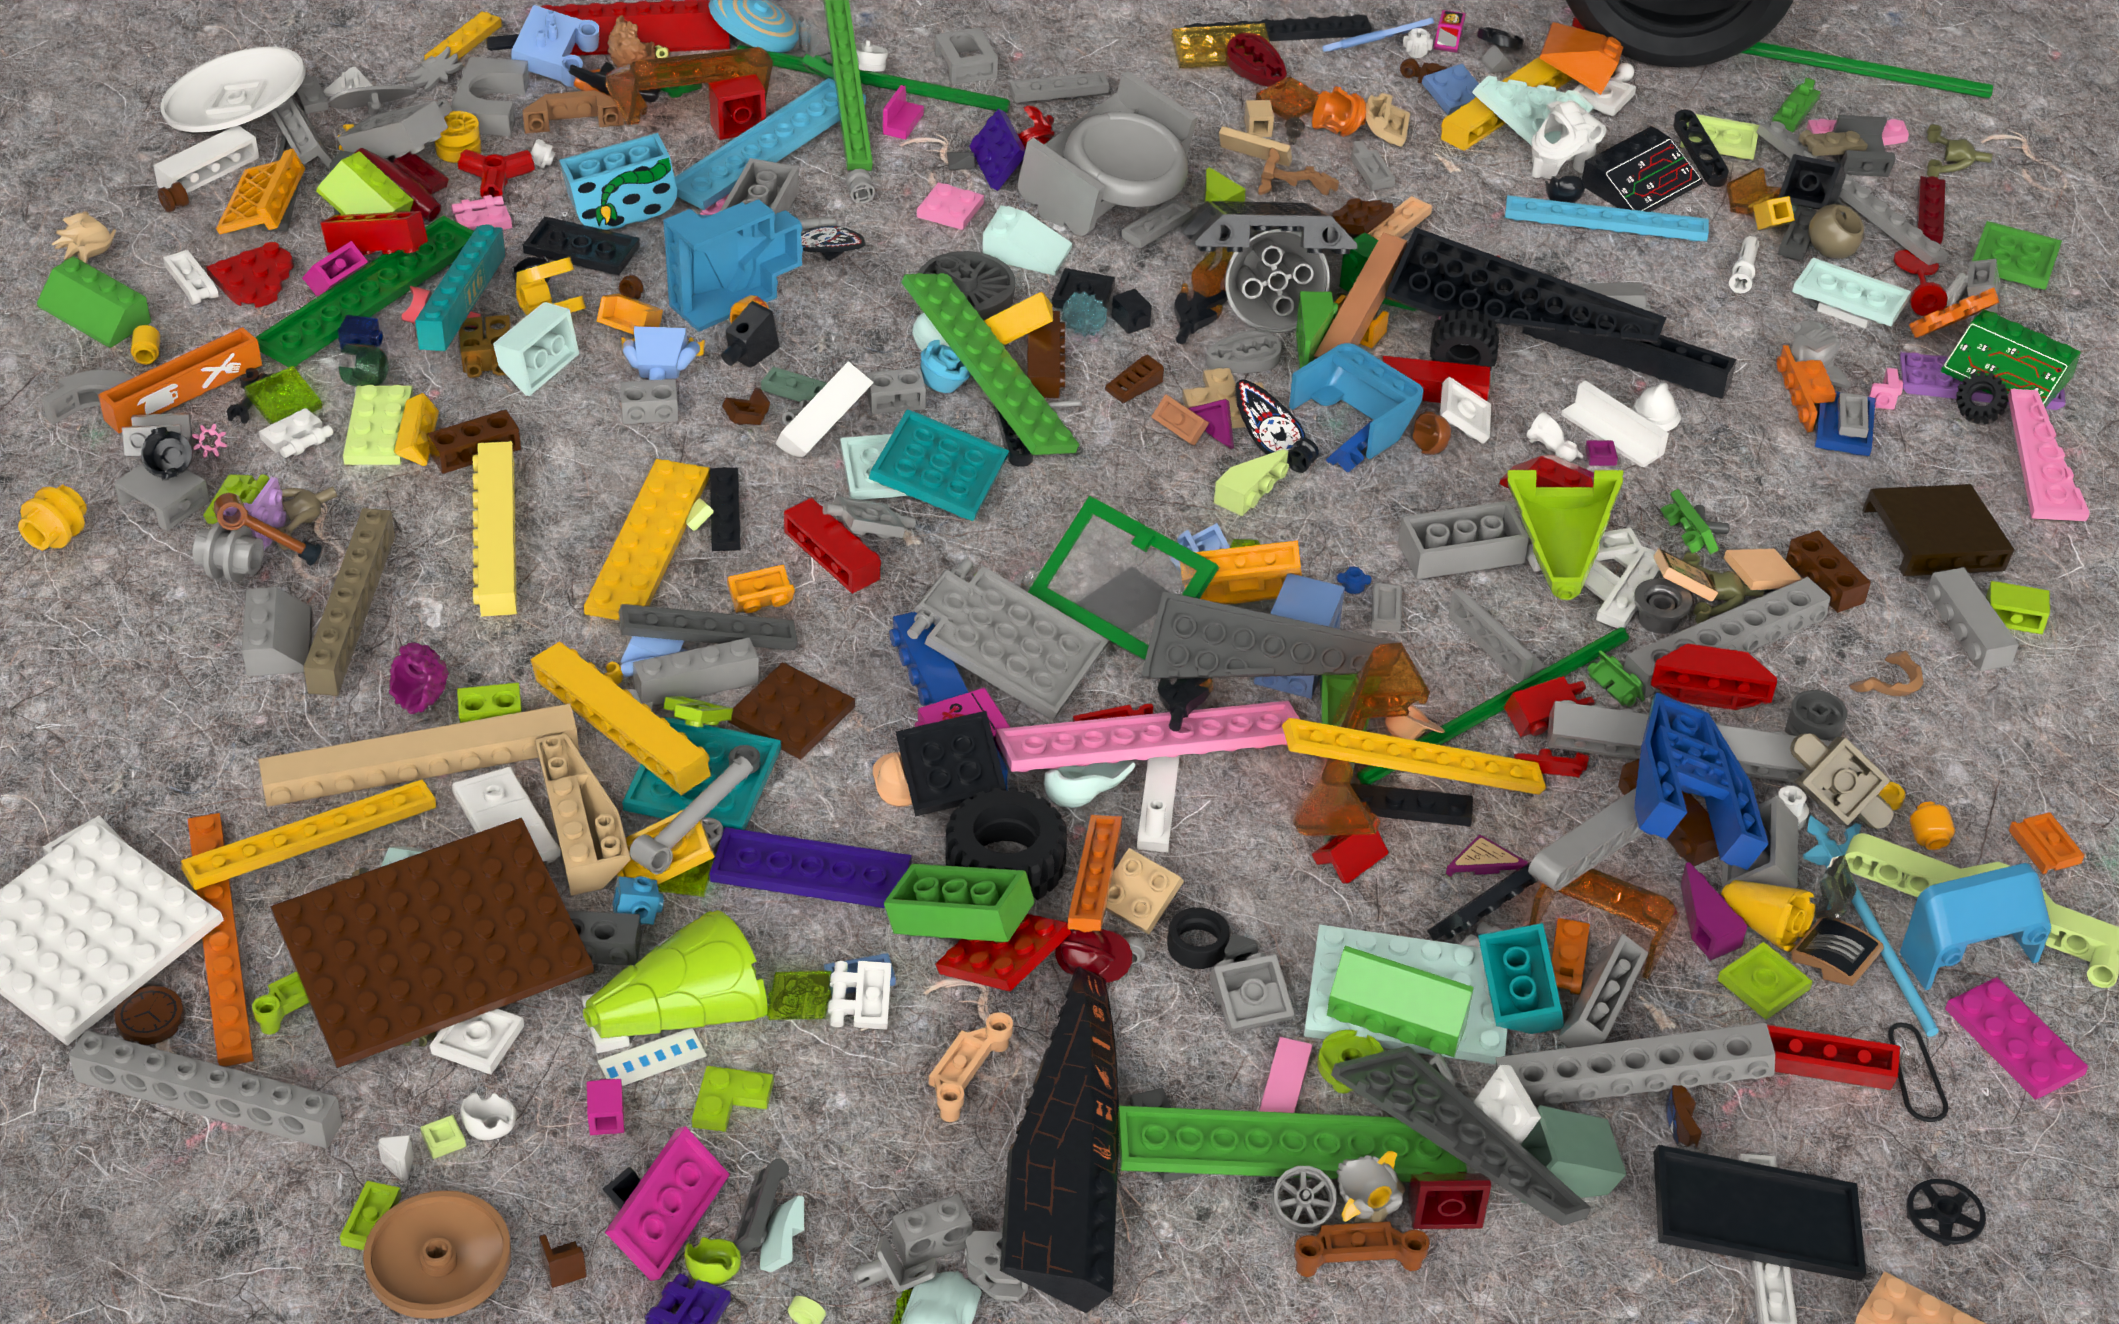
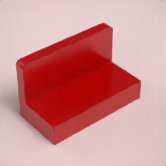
[1312,820,1389,884]

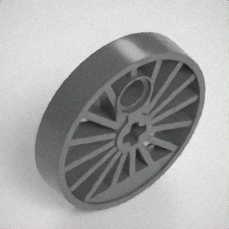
[917,251,1015,321]

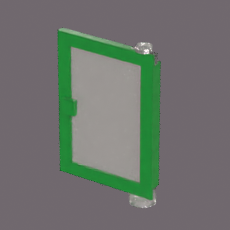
[1021,495,1220,662]

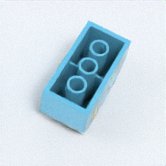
[559,133,677,230]

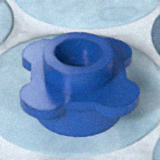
[1337,566,1372,594]

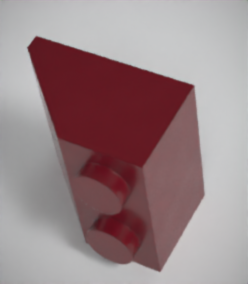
[1408,1172,1491,1229]

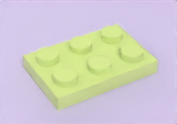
[1680,114,1759,160]

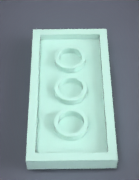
[1792,258,1911,326]

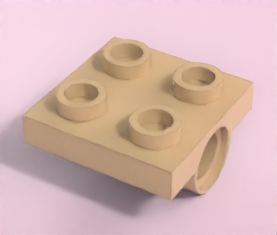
[1105,848,1184,934]

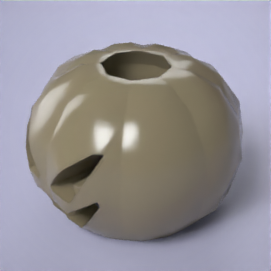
[1808,204,1864,259]

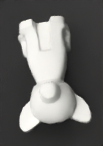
[1527,412,1584,462]

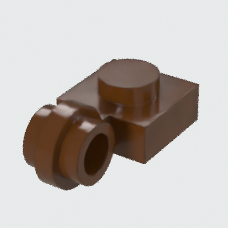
[1400,58,1447,84]

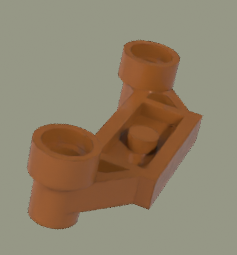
[1294,1221,1430,1277]

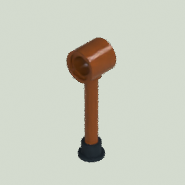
[214,493,322,566]

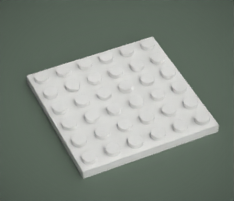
[0,820,224,1046]

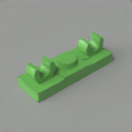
[1772,77,1821,132]
[1661,489,1719,555]

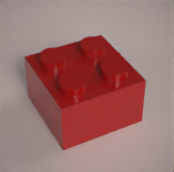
[708,74,766,140]

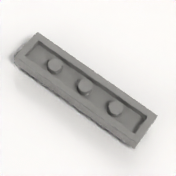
[1009,72,1109,103]

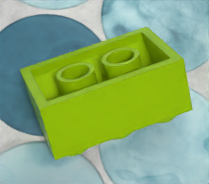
[316,151,414,214]

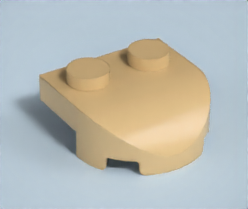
[1366,93,1410,147]

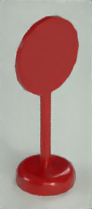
[1893,250,1948,316]

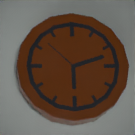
[114,986,185,1045]

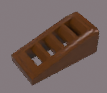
[1105,354,1164,403]

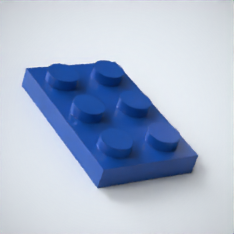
[1815,391,1876,456]

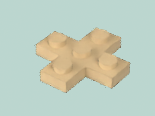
[1182,368,1265,428]

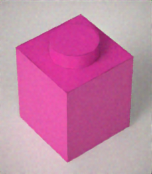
[587,1079,625,1136]

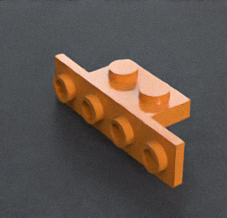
[1777,345,1836,433]

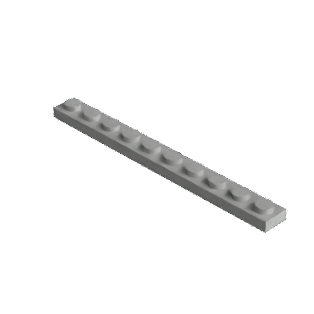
[1757,121,1949,265]

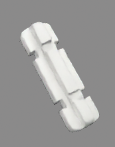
[1946,273,1968,307]

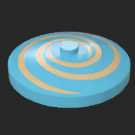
[709,0,800,52]

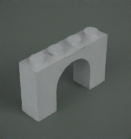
[451,57,529,136]

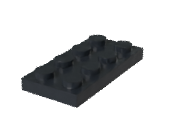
[523,216,640,275]
[1427,861,1539,941]

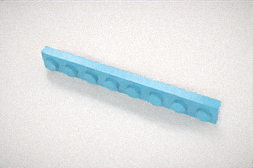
[1505,195,1709,242]

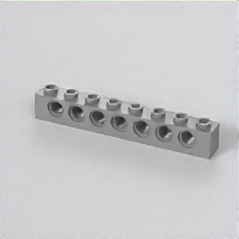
[1623,577,1831,697]
[1496,1023,1775,1106]
[68,1030,342,1149]

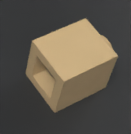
[1244,100,1274,137]

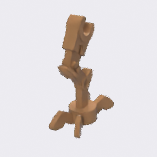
[1258,148,1339,196]

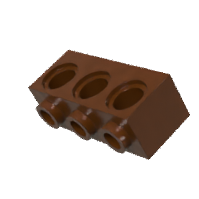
[427,409,521,474]
[1786,530,1871,613]

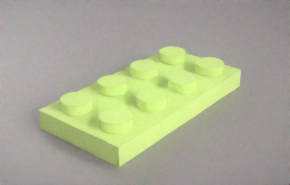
[343,385,413,465]

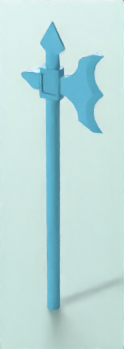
[1803,815,1939,1037]

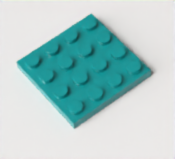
[868,409,1009,521]
[622,717,781,831]

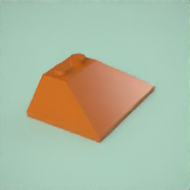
[1539,22,1623,95]

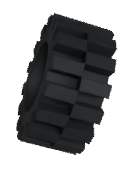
[1956,371,2008,424]

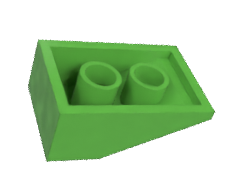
[1296,291,1338,369]

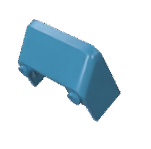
[1289,343,1423,459]
[1899,863,2051,990]

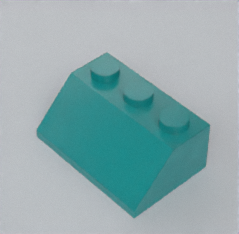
[1478,923,1564,1034]

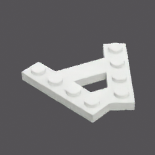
[1526,528,1661,629]

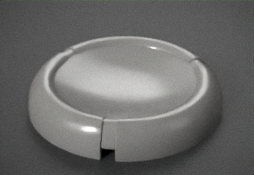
[1063,111,1188,207]

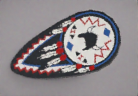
[801,226,866,261]
[1235,379,1306,454]

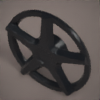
[1906,1179,1986,1247]

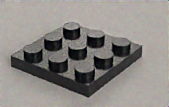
[895,711,1006,817]

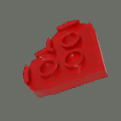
[206,242,294,308]

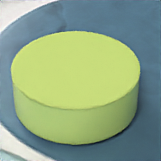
[788,1296,826,1324]

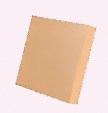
[1723,549,1802,590]

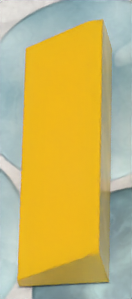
[984,292,1053,345]
[394,393,439,466]

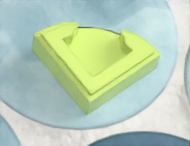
[686,498,713,531]

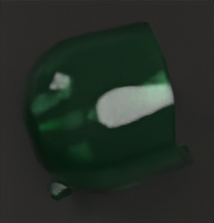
[338,343,389,387]

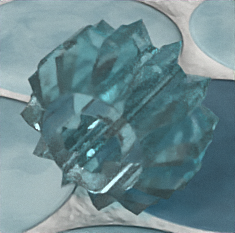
[1061,291,1108,337]

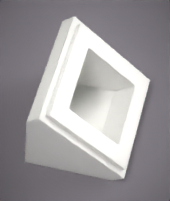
[378,1135,414,1182]

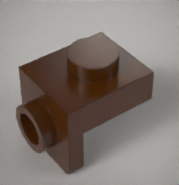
[722,388,770,425]

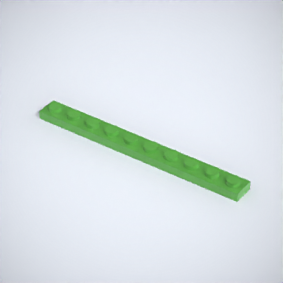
[823,0,873,171]

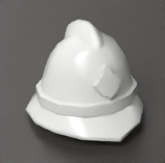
[1631,382,1681,432]

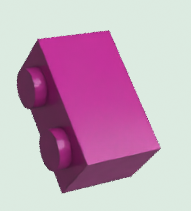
[302,241,368,297]

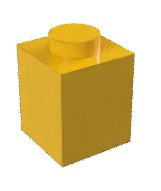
[1753,196,1795,230]

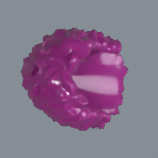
[389,642,449,715]

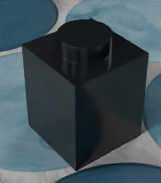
[1112,289,1152,334]

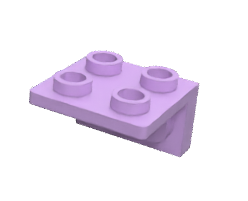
[223,477,286,550]

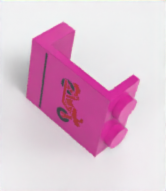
[915,688,1010,752]

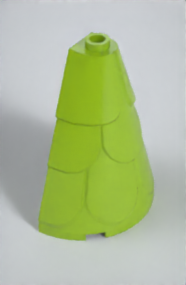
[1508,470,1623,600]
[583,910,768,1038]

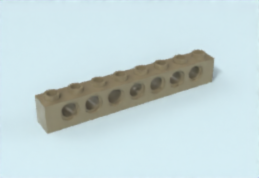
[303,508,395,696]

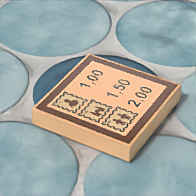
[1653,548,1718,601]

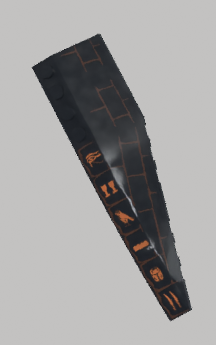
[1000,966,1119,1313]

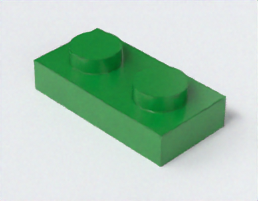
[802,54,835,81]

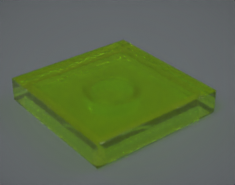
[244,366,322,425]

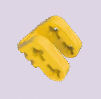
[516,257,586,316]

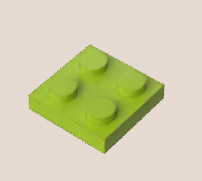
[1717,942,1813,1020]

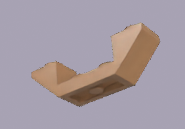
[523,90,624,134]

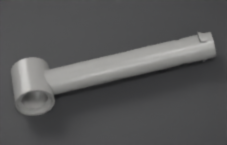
[630,756,753,874]

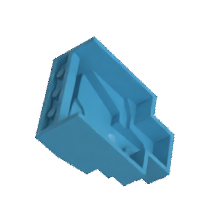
[663,199,803,332]

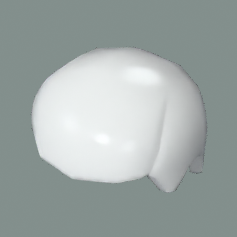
[461,1092,517,1140]

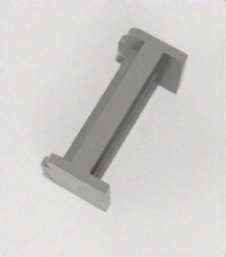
[1018,70,1198,236]

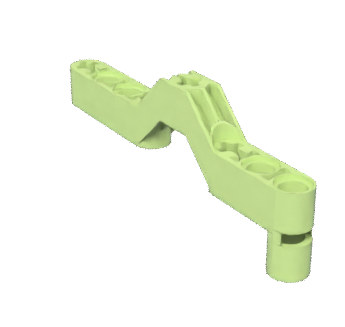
[1843,833,2119,988]

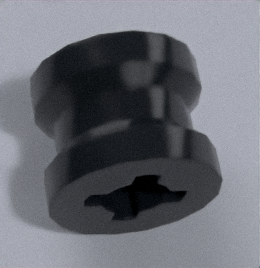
[1287,438,1319,473]

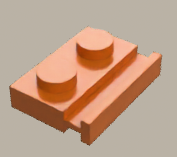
[2009,812,2085,874]

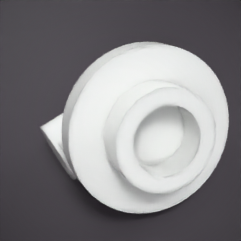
[531,139,556,169]

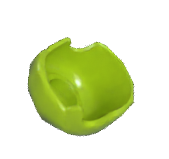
[684,1237,741,1285]

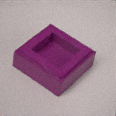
[1585,440,1618,466]

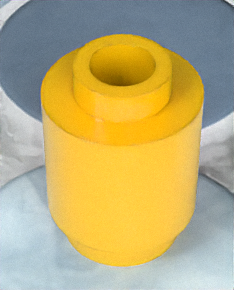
[131,325,160,365]

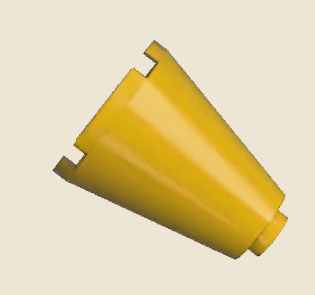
[1721,880,1815,952]

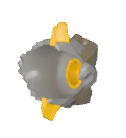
[1336,1151,1406,1223]

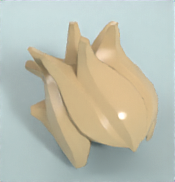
[52,211,116,264]

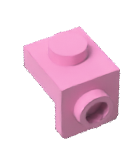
[1869,368,1903,410]

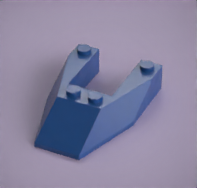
[1634,693,1769,870]

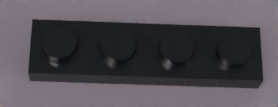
[710,467,741,551]
[1347,783,1473,827]

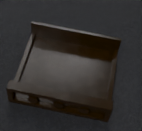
[1862,484,2015,577]

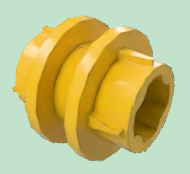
[18,484,87,551]

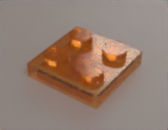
[1256,76,1320,122]

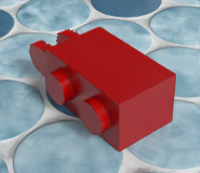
[1504,676,1595,737]

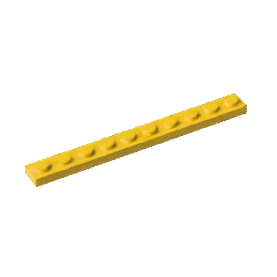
[1282,718,1546,795]

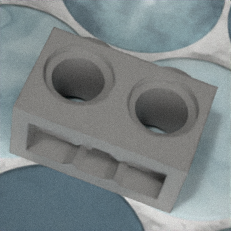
[866,367,926,414]
[620,379,678,424]
[892,1194,972,1269]

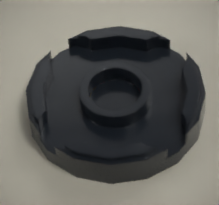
[1476,27,1524,49]

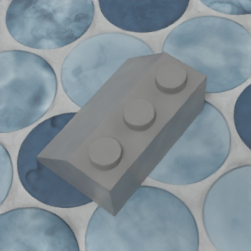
[242,587,311,676]
[1722,797,1798,889]

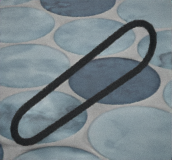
[1888,1022,1948,1122]

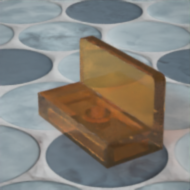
[1727,168,1781,214]

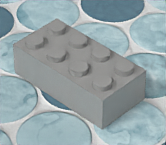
[719,158,799,214]
[1398,501,1529,579]

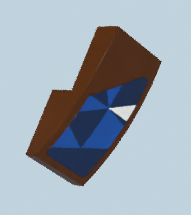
[1666,1085,1702,1152]

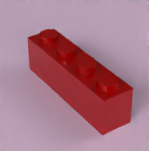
[320,211,428,255]
[1382,355,1490,403]
[784,497,881,594]
[1767,1025,1900,1090]

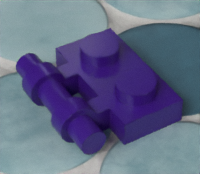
[645,1273,731,1324]

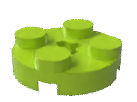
[1317,1030,1384,1094]

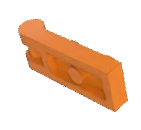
[1551,918,1590,995]

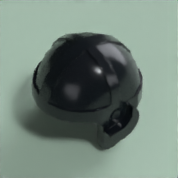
[141,427,193,481]

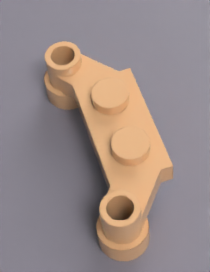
[929,1012,1013,1122]

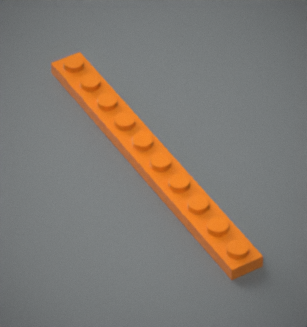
[187,813,254,1067]

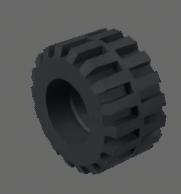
[1430,309,1499,371]

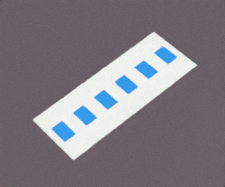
[598,1028,707,1086]

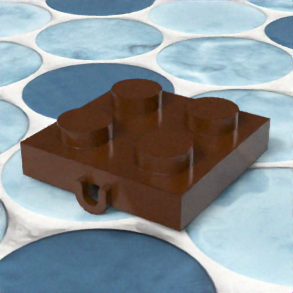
[1331,198,1394,234]

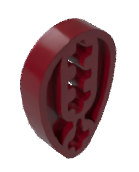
[1225,32,1287,88]

